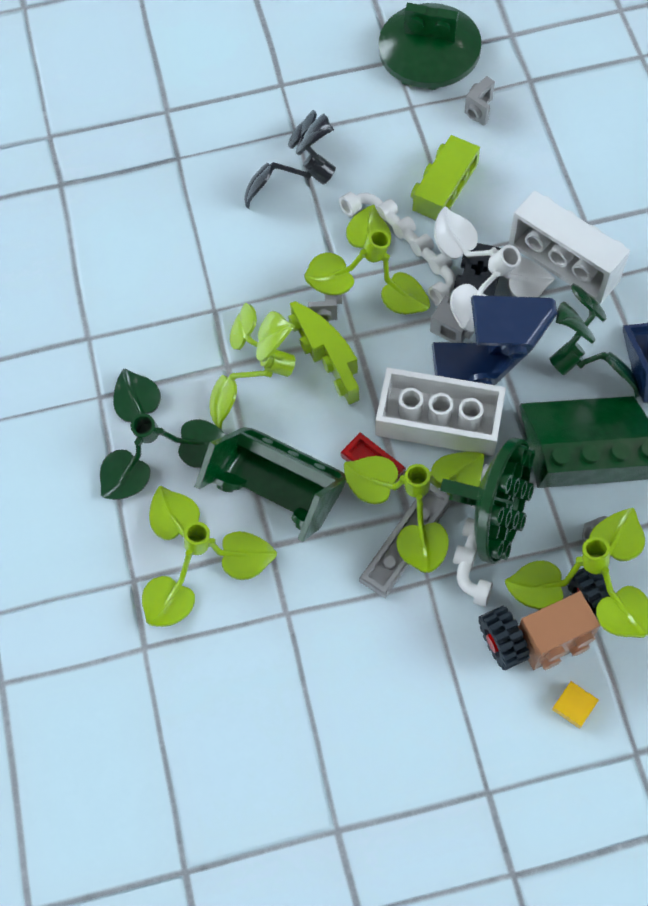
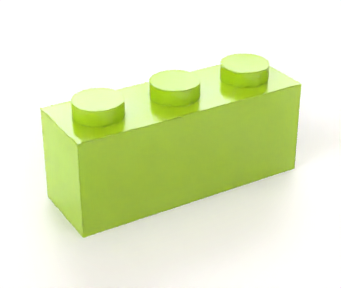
[410,135,480,221]

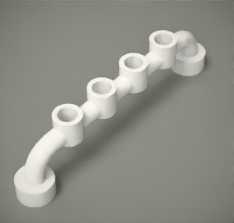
[339,192,456,306]
[453,447,530,607]

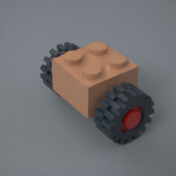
[478,568,610,671]

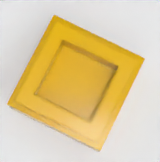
[552,681,599,729]

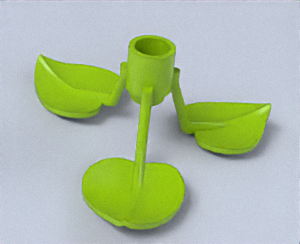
[304,205,430,315]
[209,303,296,429]
[344,452,484,573]
[142,486,277,627]
[505,508,648,638]

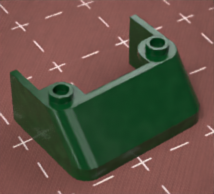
[194,427,346,542]

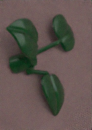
[549,283,639,398]
[100,369,226,500]

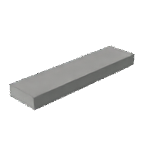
[359,484,453,598]

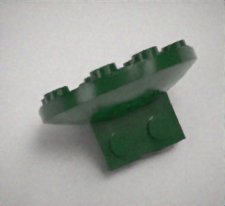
[378,2,482,90]
[440,437,535,564]

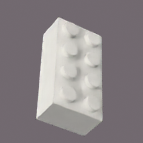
[509,190,630,304]
[375,367,506,456]

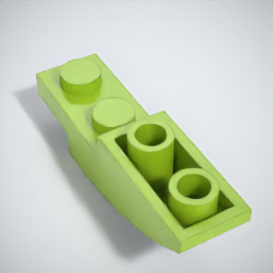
[288,301,359,405]

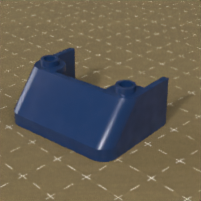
[432,295,557,385]

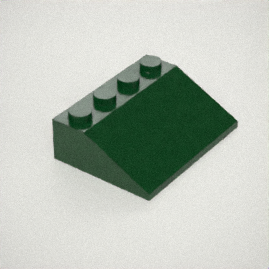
[519,396,648,488]

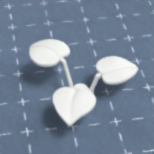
[434,206,555,332]

